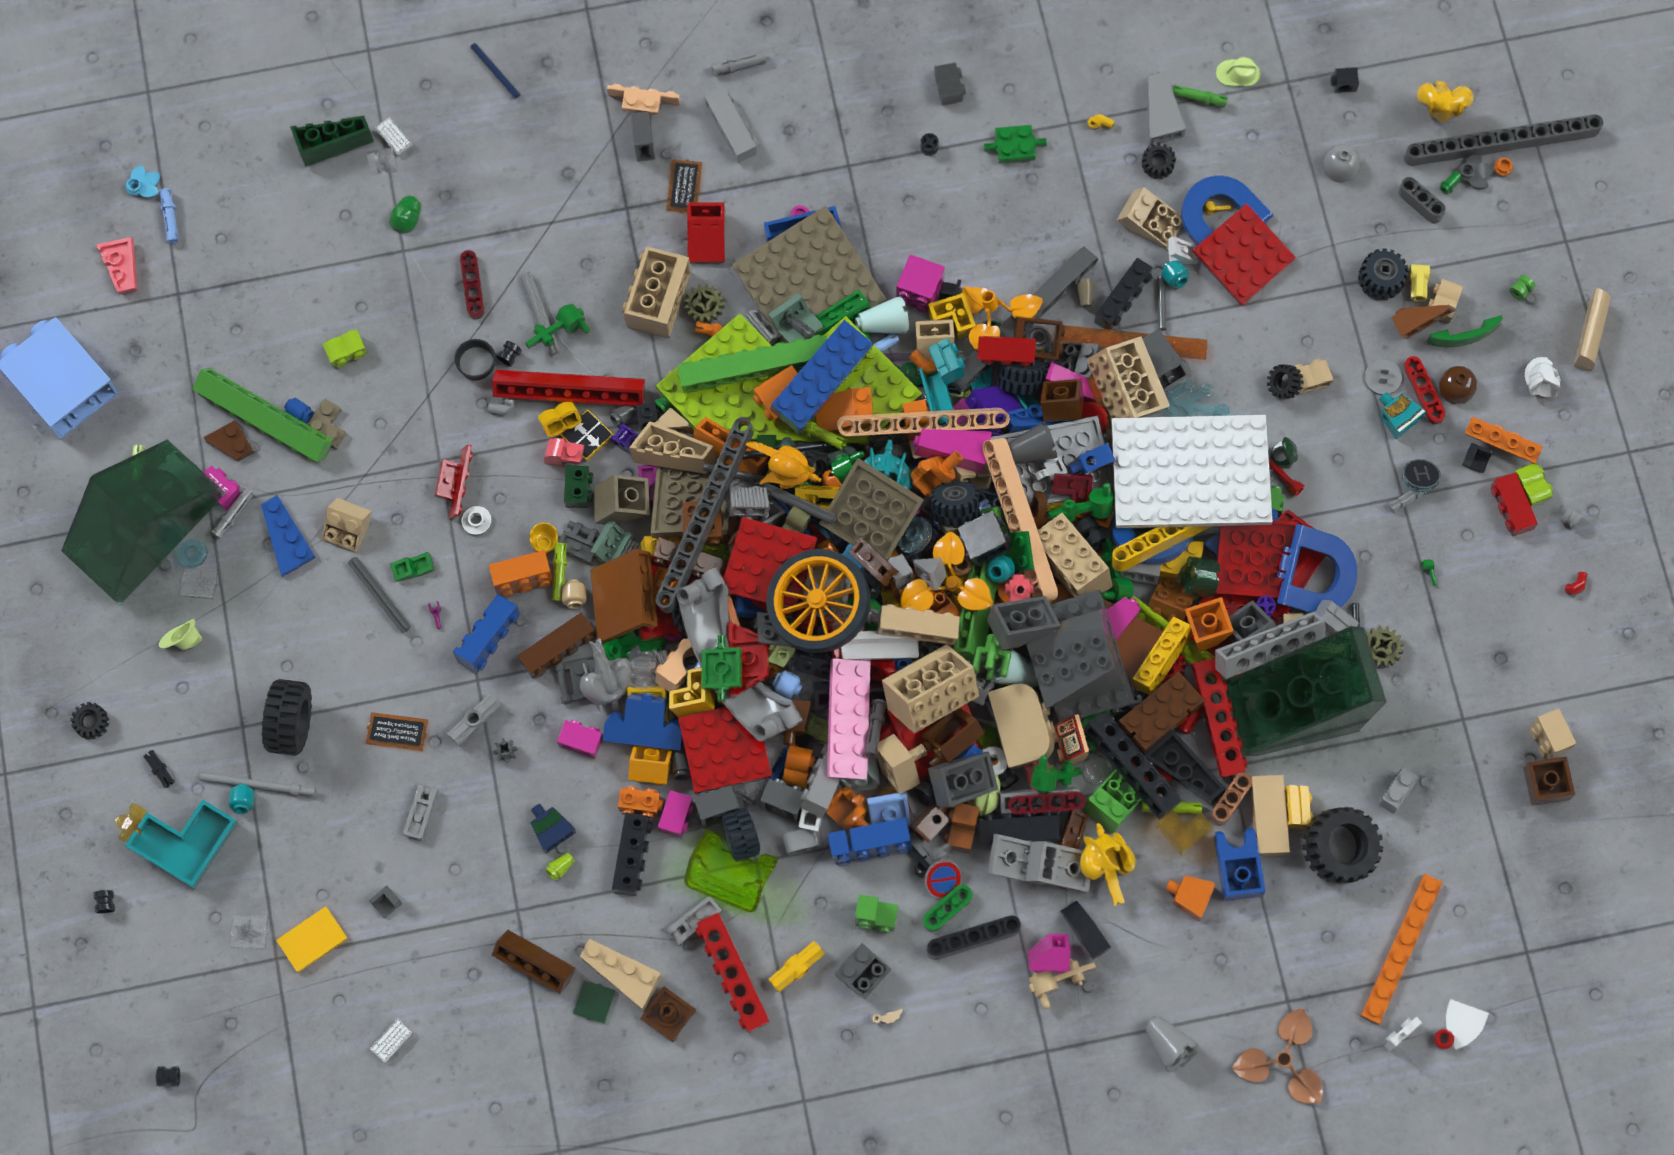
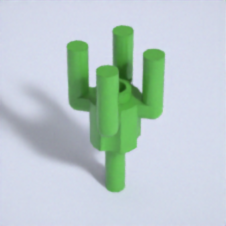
[973,634,1011,681]

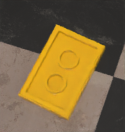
[276,906,348,973]

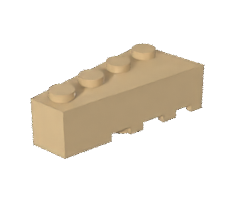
[629,421,717,474]
[580,939,662,1012]

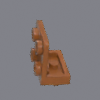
[683,501,725,548]
[1148,577,1197,622]

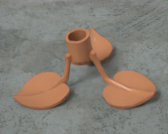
[1232,1008,1323,1104]

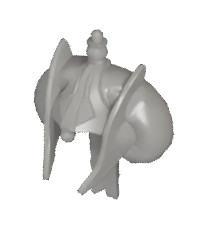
[580,638,635,712]

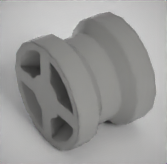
[1560,506,1583,529]

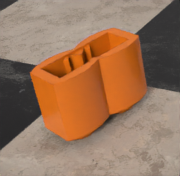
[783,746,816,789]

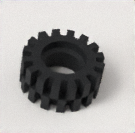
[1142,143,1176,179]
[1267,364,1304,399]
[803,449,832,486]
[71,702,109,740]

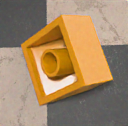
[628,745,673,785]

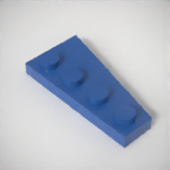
[1002,404,1070,432]
[261,495,316,577]

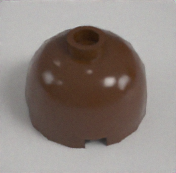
[1439,366,1477,404]

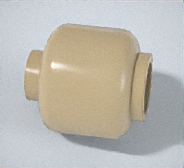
[561,579,587,609]

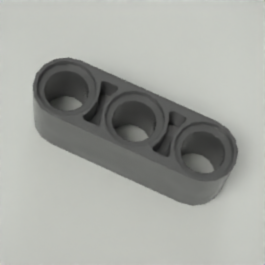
[1398,177,1446,223]

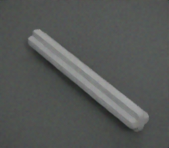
[521,271,560,355]

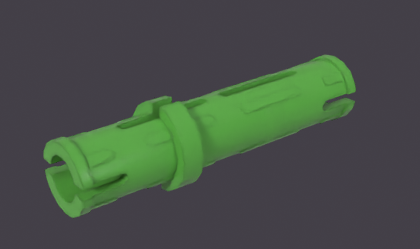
[1172,84,1228,108]

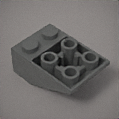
[1142,329,1191,392]
[1043,342,1103,382]

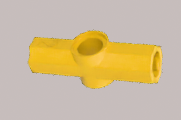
[768,941,825,993]

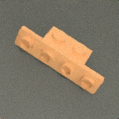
[607,84,680,115]

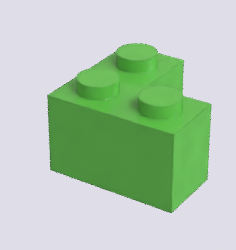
[855,894,898,934]

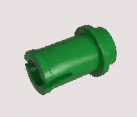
[1440,171,1462,195]

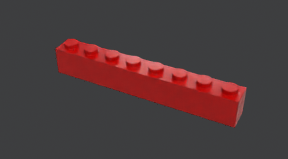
[492,370,645,406]

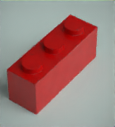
[977,336,1036,366]
[1490,472,1538,536]

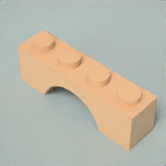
[655,638,695,692]

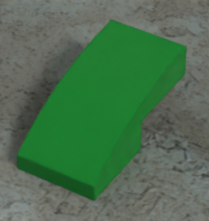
[390,552,435,582]

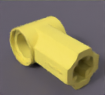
[1409,264,1430,302]

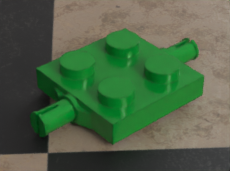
[984,125,1047,163]
[702,635,742,702]

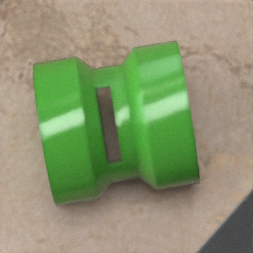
[1509,275,1536,301]

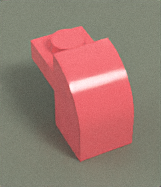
[544,438,584,467]

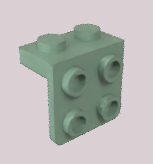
[768,293,823,343]

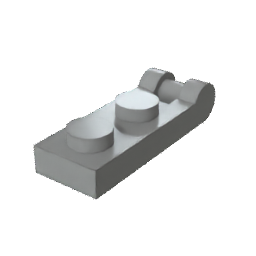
[403,784,439,841]
[666,896,722,946]

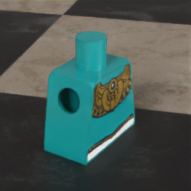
[1379,392,1426,439]

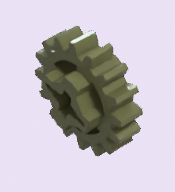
[684,284,725,324]
[1361,625,1404,668]

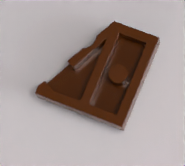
[203,420,254,462]

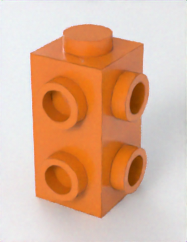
[618,786,664,818]

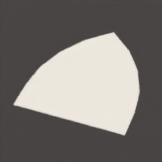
[1446,999,1489,1049]

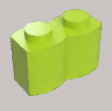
[322,329,368,368]
[1514,463,1553,507]

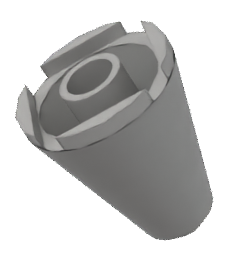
[1145,1016,1200,1073]

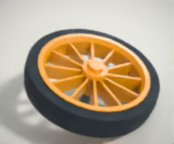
[766,549,871,653]

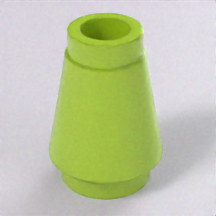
[545,853,575,881]

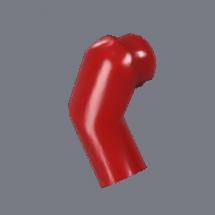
[1565,572,1588,595]

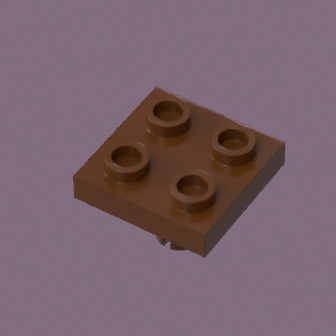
[640,986,696,1043]

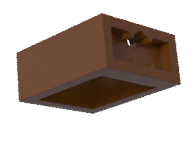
[1013,316,1065,359]
[921,708,985,763]

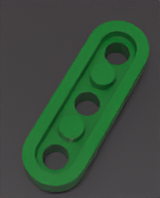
[923,885,973,932]

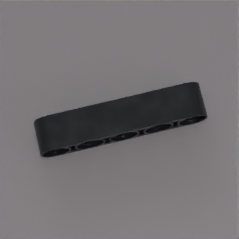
[927,915,1021,960]

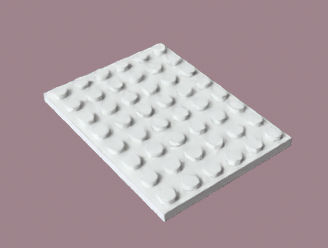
[1111,415,1272,528]

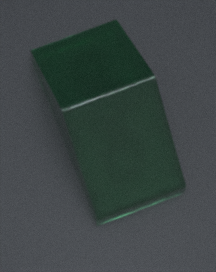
[61,439,226,605]
[1225,626,1386,756]

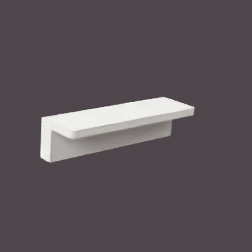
[841,631,919,660]

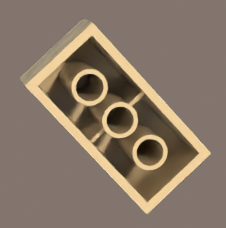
[988,684,1055,770]

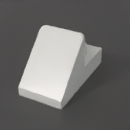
[1168,236,1199,265]

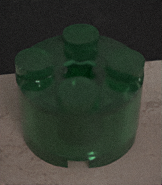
[1180,556,1220,598]

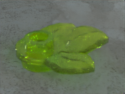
[701,543,730,561]
[977,725,1004,759]

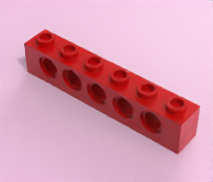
[1191,658,1247,779]
[695,912,770,1033]

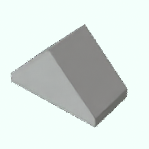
[913,558,947,590]

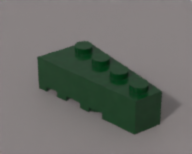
[290,116,374,167]

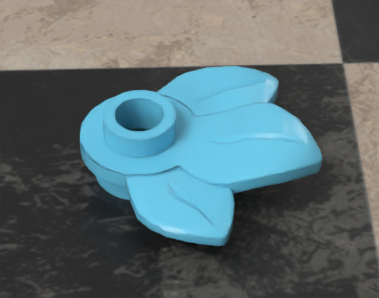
[125,165,160,198]

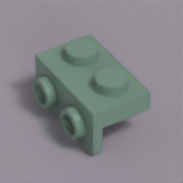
[590,520,634,564]

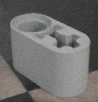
[783,829,823,855]

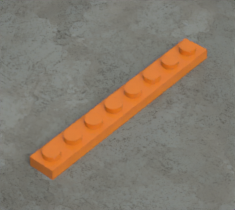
[1360,874,1443,1025]

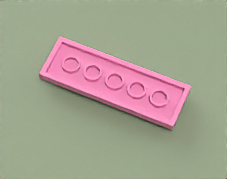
[827,659,870,780]

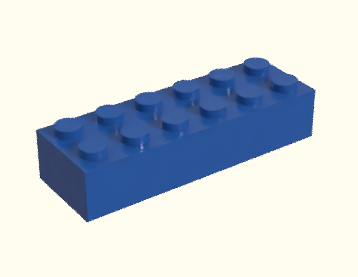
[770,320,873,434]

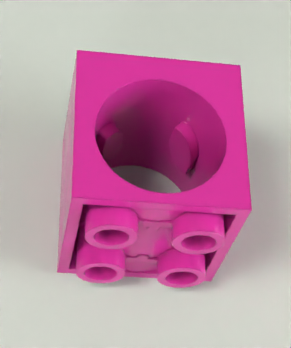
[896,254,945,313]

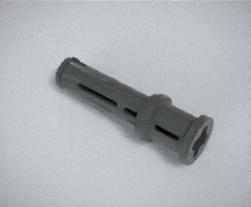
[864,699,887,758]

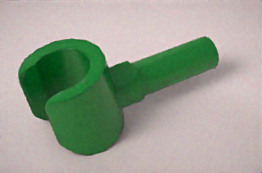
[1422,559,1438,586]

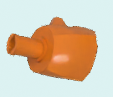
[910,450,963,498]
[826,786,869,832]

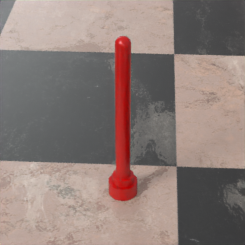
[1268,457,1305,497]

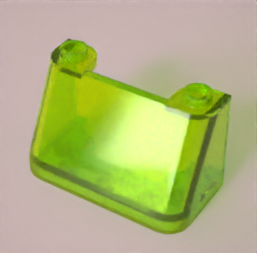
[684,829,779,912]

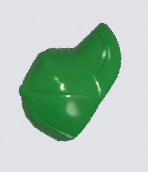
[389,196,420,233]

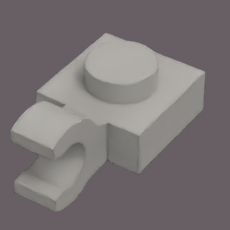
[1031,456,1068,483]

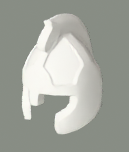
[1525,357,1561,398]

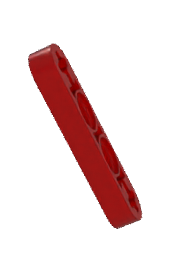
[1404,356,1445,425]

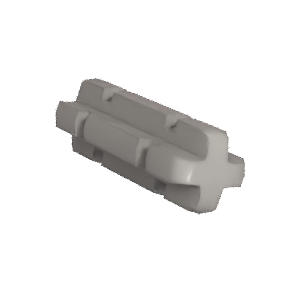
[1389,486,1424,513]

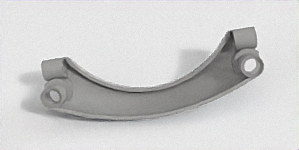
[676,568,803,741]

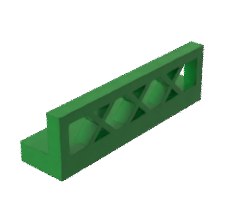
[815,289,871,336]

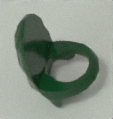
[1270,437,1298,468]

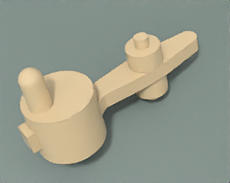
[1028,959,1097,1009]

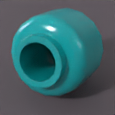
[1161,260,1189,288]
[987,556,1015,583]
[229,784,255,814]

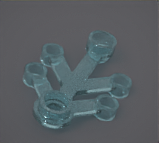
[1165,380,1229,417]

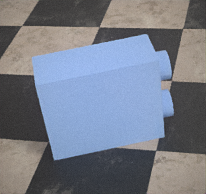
[0,317,119,440]

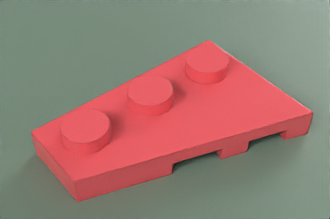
[96,237,138,294]

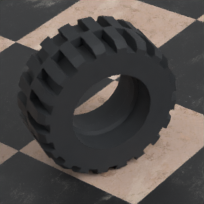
[262,679,312,756]
[1302,807,1383,884]

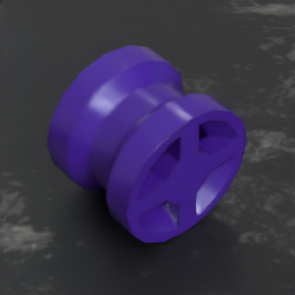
[1256,595,1276,617]

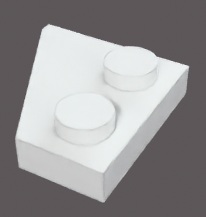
[1384,1017,1422,1052]

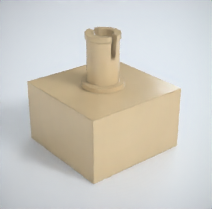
[877,734,927,794]

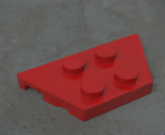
[729,622,769,698]

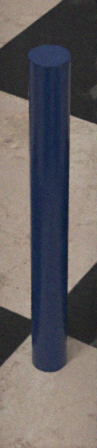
[470,43,520,99]

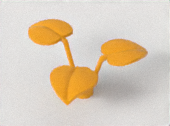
[962,286,1043,351]
[901,532,994,611]

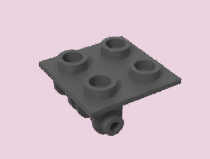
[755,612,796,647]

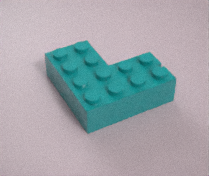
[125,799,238,889]

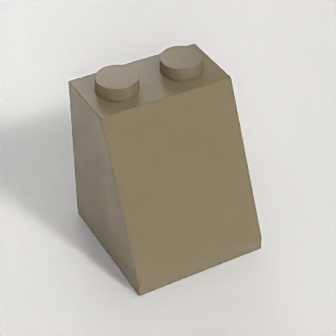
[594,474,650,525]

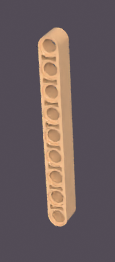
[837,408,1010,436]
[983,438,1058,601]

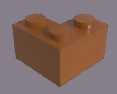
[944,803,980,854]

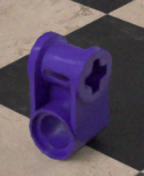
[610,424,639,454]

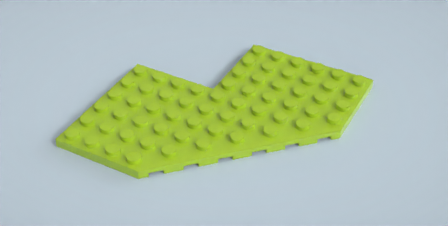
[655,313,922,445]

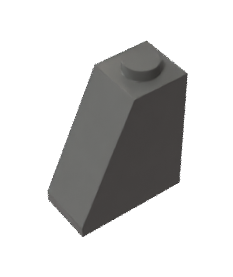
[631,111,655,161]

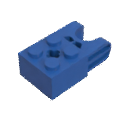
[1214,828,1266,901]

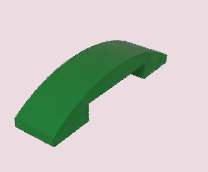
[1427,315,1503,347]

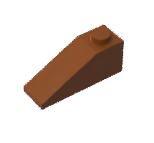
[1391,305,1456,339]

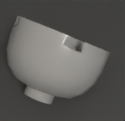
[1323,144,1361,182]

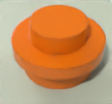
[1494,158,1513,176]

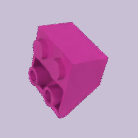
[1028,934,1070,973]

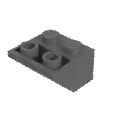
[835,943,892,999]

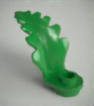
[602,631,667,660]

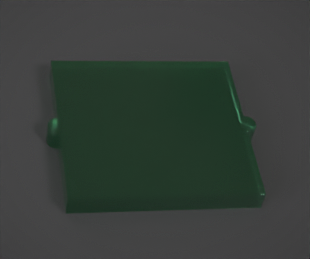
[573,980,616,1024]

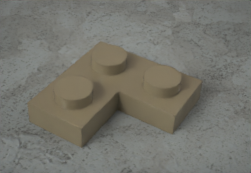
[308,399,347,449]

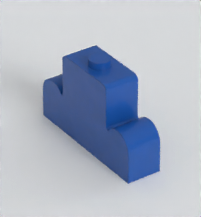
[603,693,683,750]

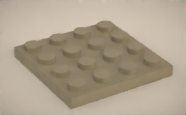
[819,458,924,561]

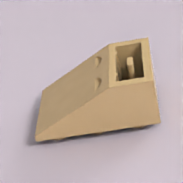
[1117,187,1183,249]

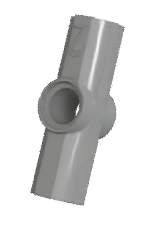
[447,694,501,746]

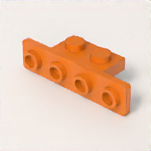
[1465,417,1543,464]

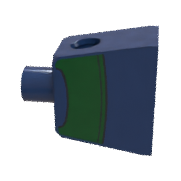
[530,804,576,854]

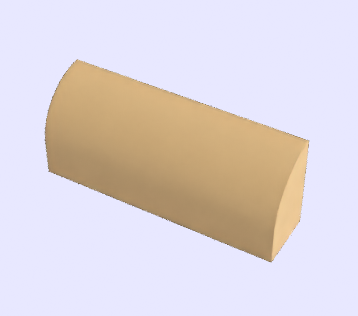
[1574,288,1611,371]
[1250,775,1290,857]

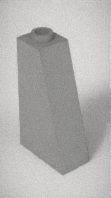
[1147,71,1186,146]

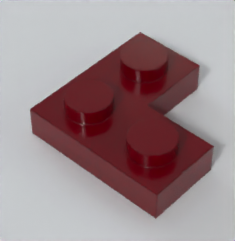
[1052,473,1093,514]

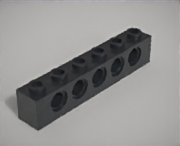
[1083,710,1182,820]

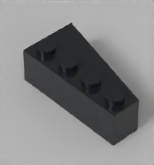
[1144,730,1226,804]

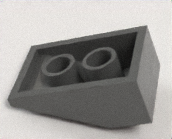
[987,596,1061,650]
[928,752,998,807]

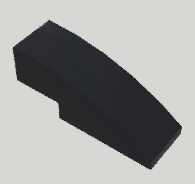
[1060,901,1111,960]

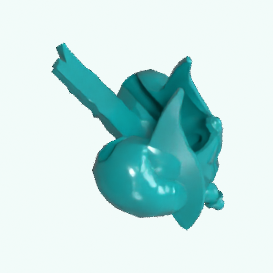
[864,440,913,490]

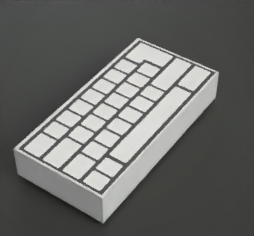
[375,117,412,156]
[370,1019,413,1063]

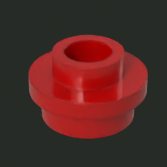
[1434,1029,1455,1050]

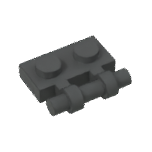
[558,521,601,564]

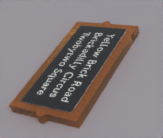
[666,159,702,213]
[366,712,428,751]

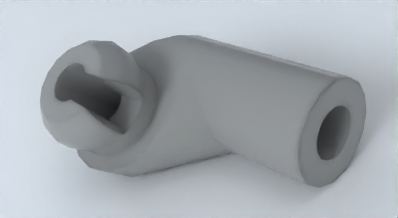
[488,398,515,415]

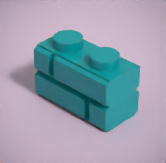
[928,338,966,385]

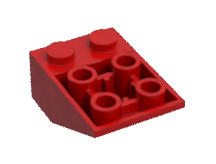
[687,202,726,263]

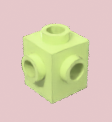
[769,644,796,667]

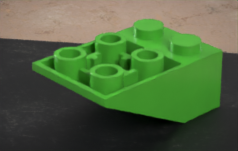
[1083,769,1147,834]

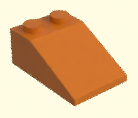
[816,387,873,434]

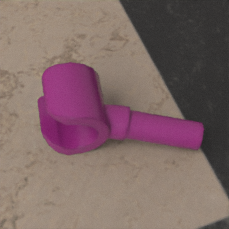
[428,601,441,629]

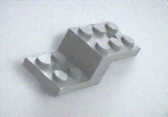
[988,834,1090,892]

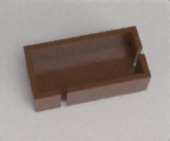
[1118,671,1205,755]

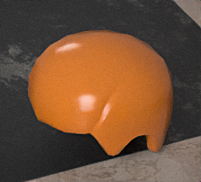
[821,470,842,487]

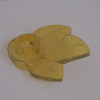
[115,803,146,842]

